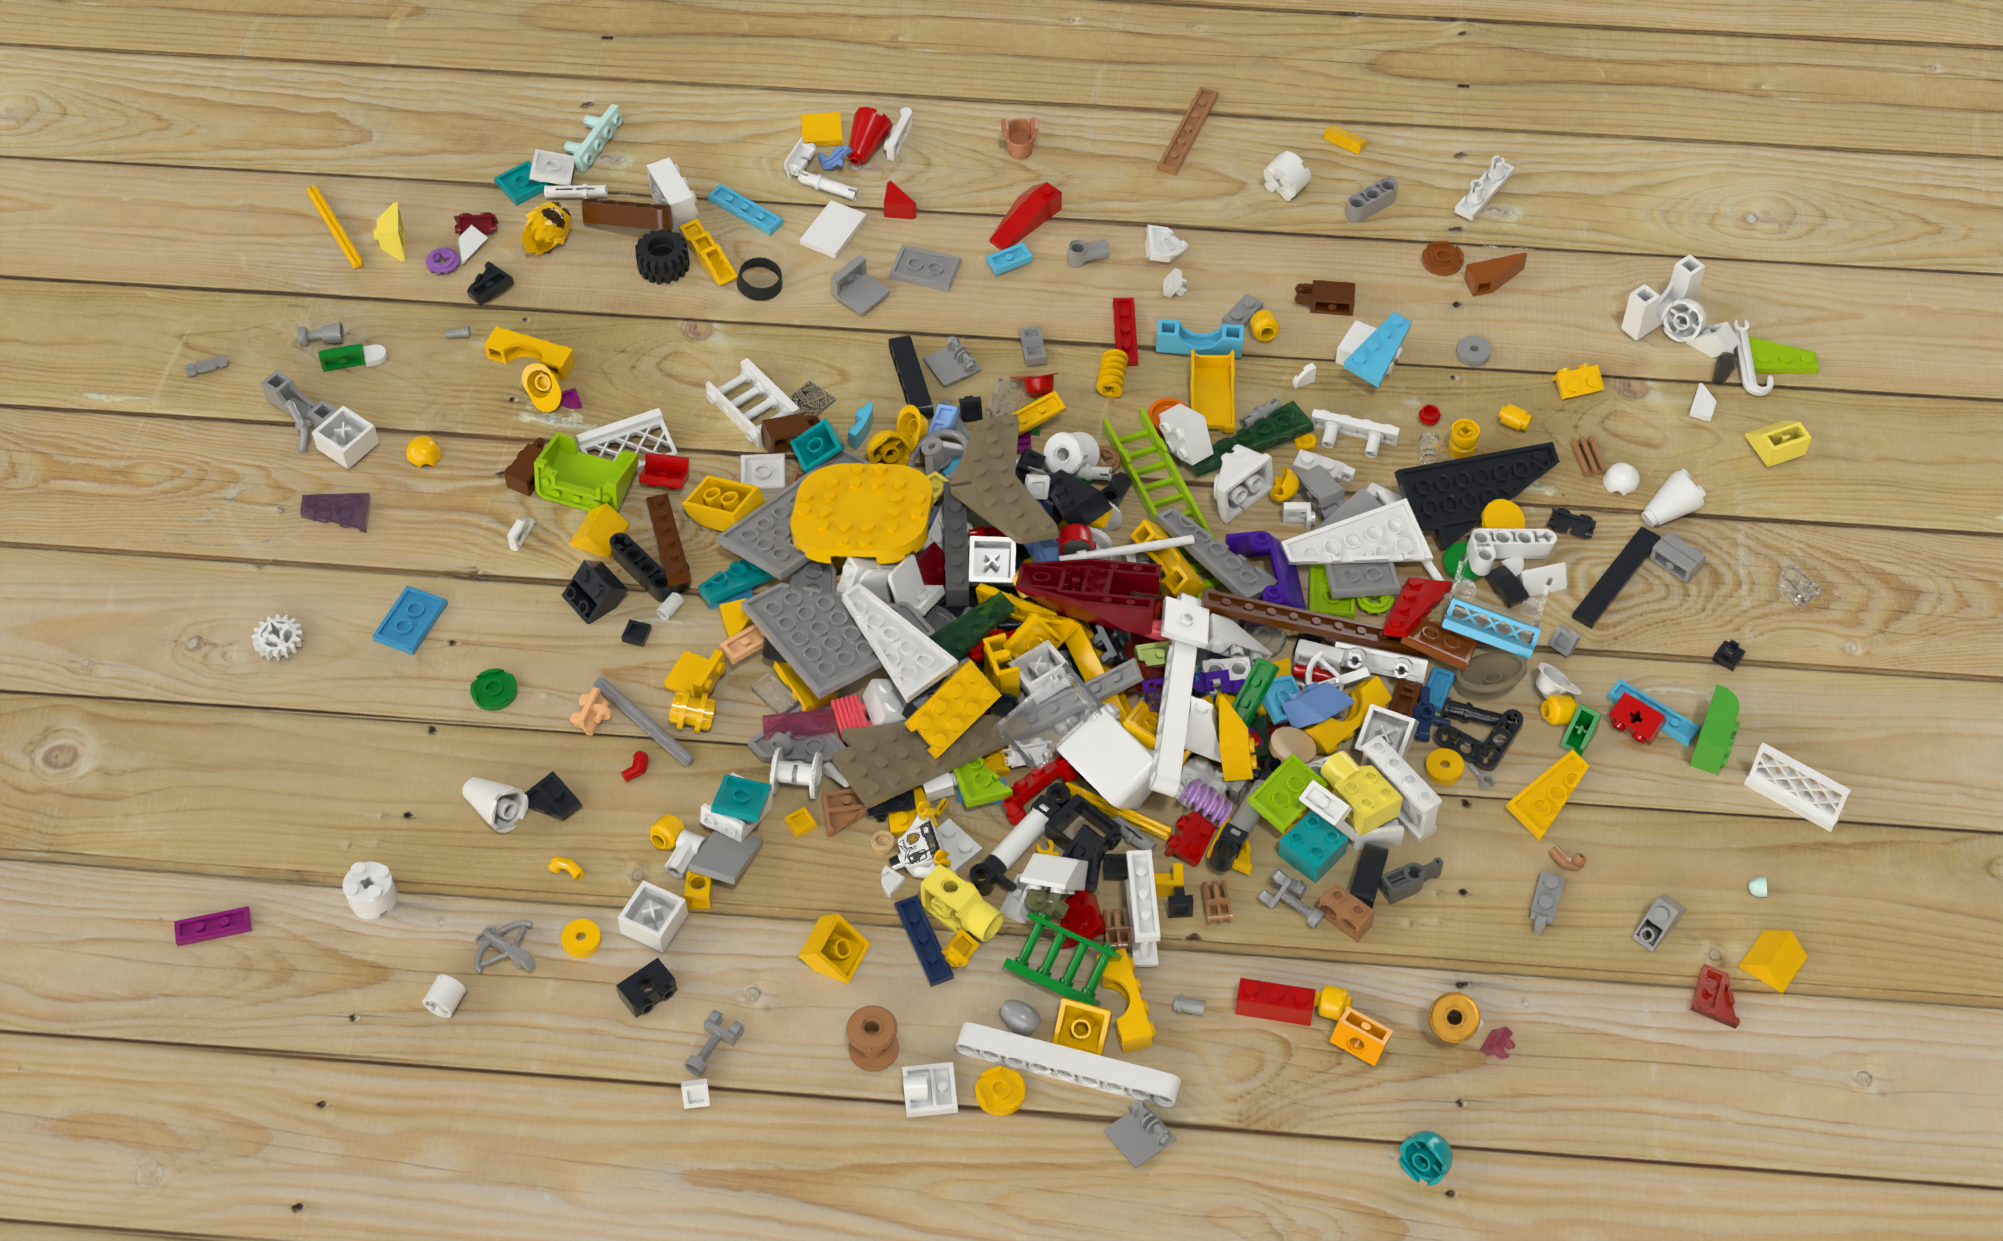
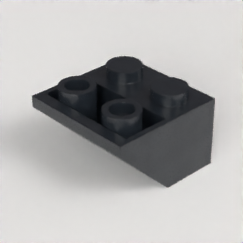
[561,560,628,624]

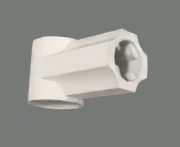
[664,829,707,879]

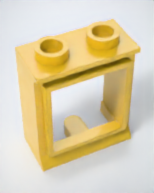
[983,633,1020,698]

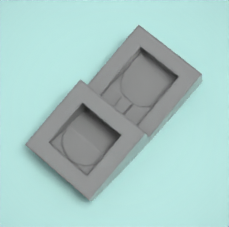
[1019,326,1047,366]

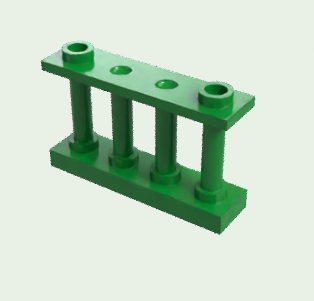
[1003,911,1122,1007]

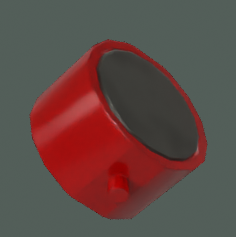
[1056,524,1096,556]

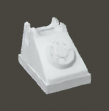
[1214,444,1274,524]

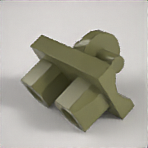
[1026,889,1069,920]

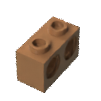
[1319,883,1375,942]

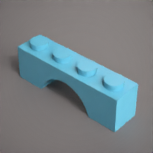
[1156,319,1244,358]

